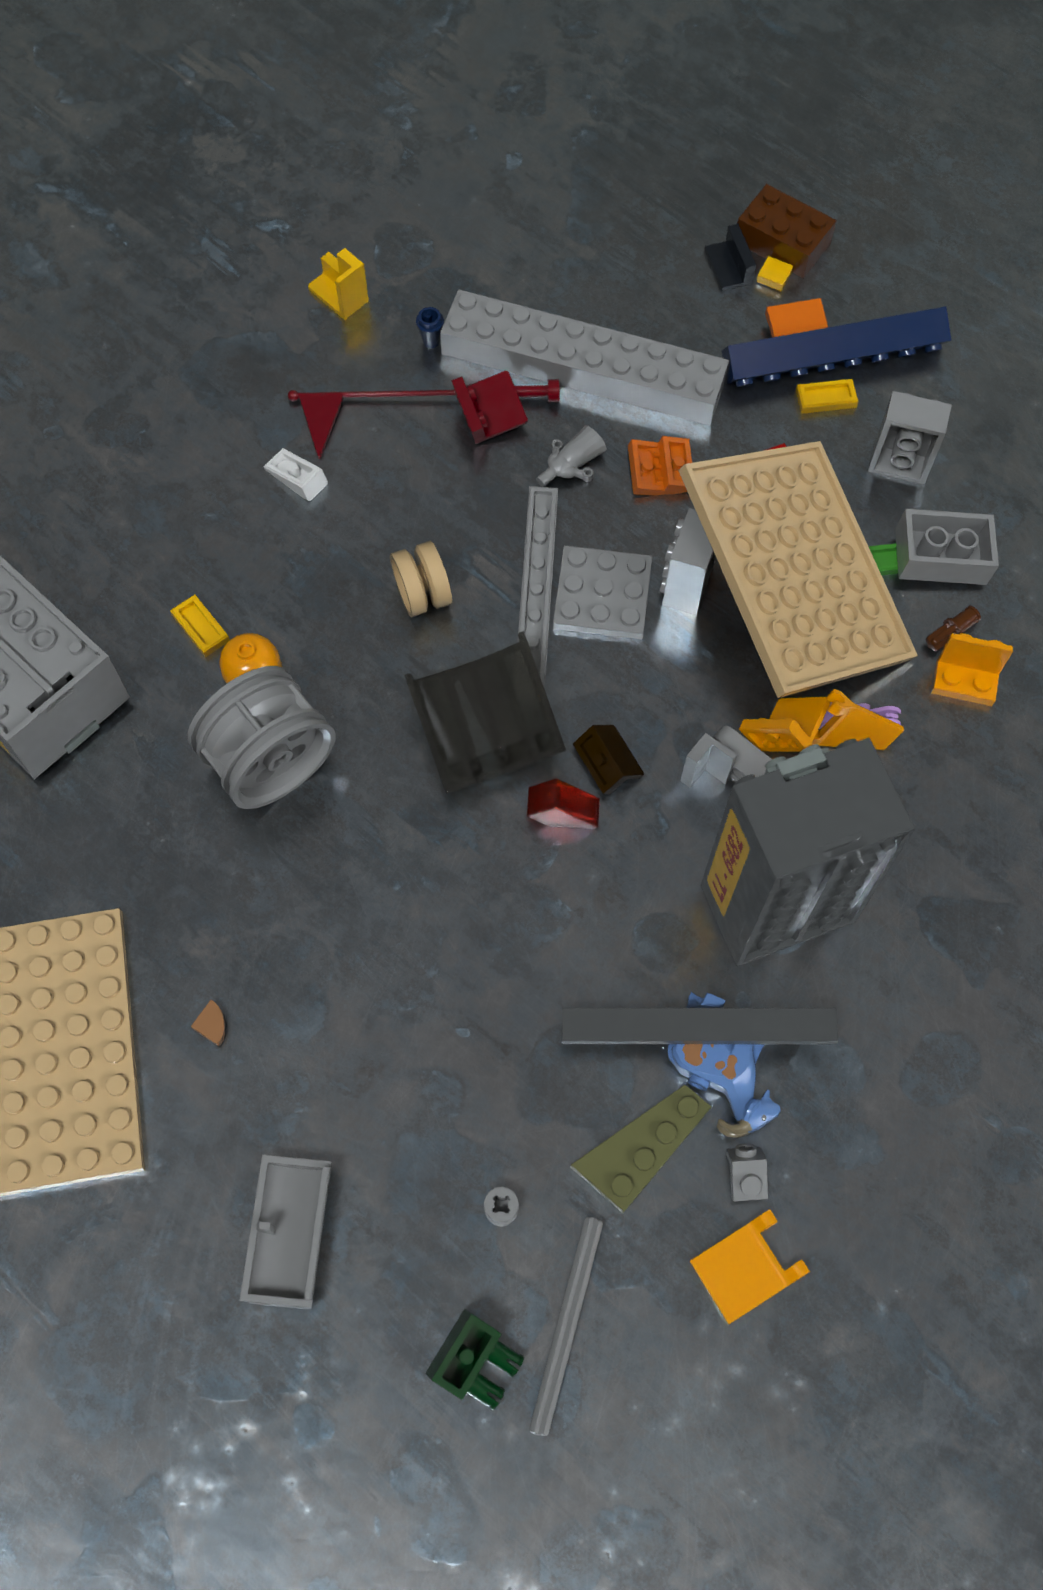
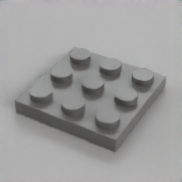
[553,545,652,639]

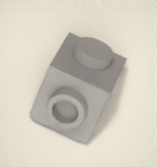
[727,1144,768,1202]

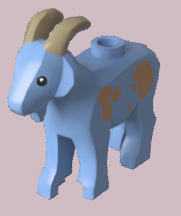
[667,992,781,1138]

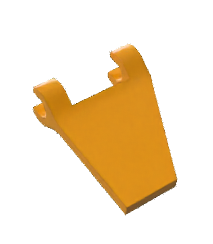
[811,689,904,750]

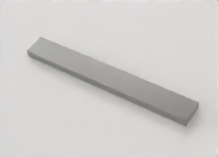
[513,486,558,702]

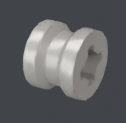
[484,1187,519,1226]

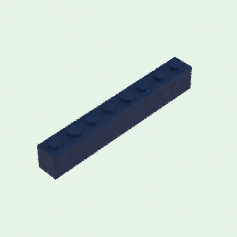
[721,306,952,388]

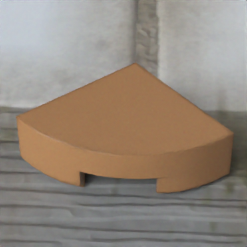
[191,1000,225,1047]

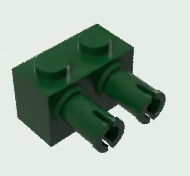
[425,1309,524,1410]

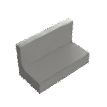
[680,733,737,788]

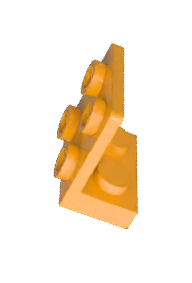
[931,633,1013,706]
[739,697,831,752]

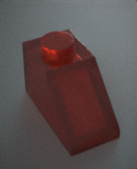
[527,778,600,829]

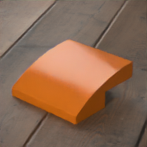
[765,298,828,338]
[628,436,692,495]

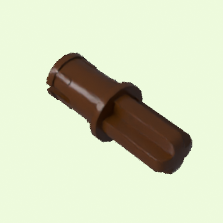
[926,605,981,651]

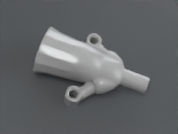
[536,425,607,487]

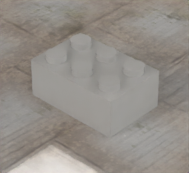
[868,391,952,485]
[660,508,716,616]
[895,509,999,585]

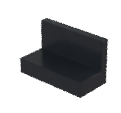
[704,224,757,291]

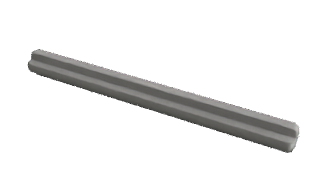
[530,1217,603,1436]

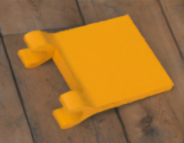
[690,1209,810,1324]

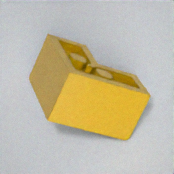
[308,248,369,320]

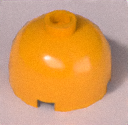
[219,633,282,684]

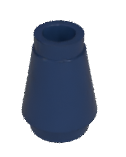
[416,307,444,348]

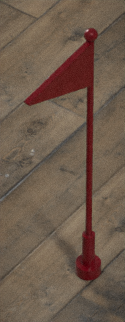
[288,379,560,460]

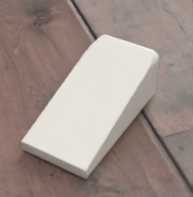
[263,448,328,501]

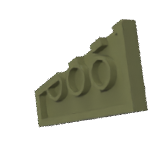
[570,1085,711,1213]

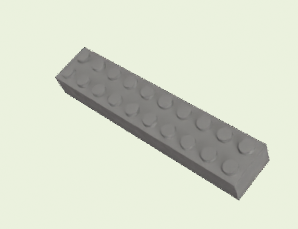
[440,289,729,426]

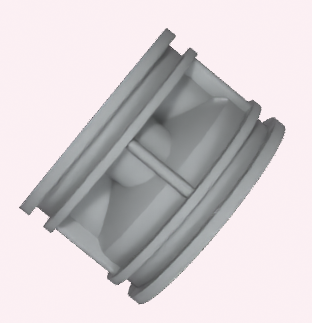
[187,666,336,809]

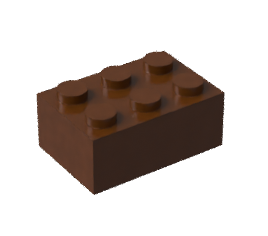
[737,184,837,279]

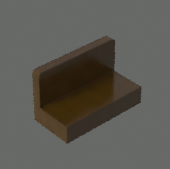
[573,725,644,794]

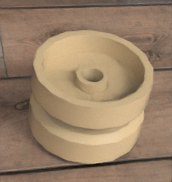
[390,540,452,618]

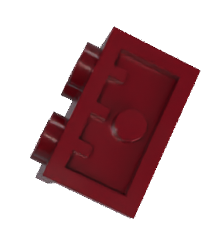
[452,371,528,444]

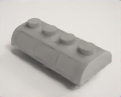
[239,1155,332,1309]

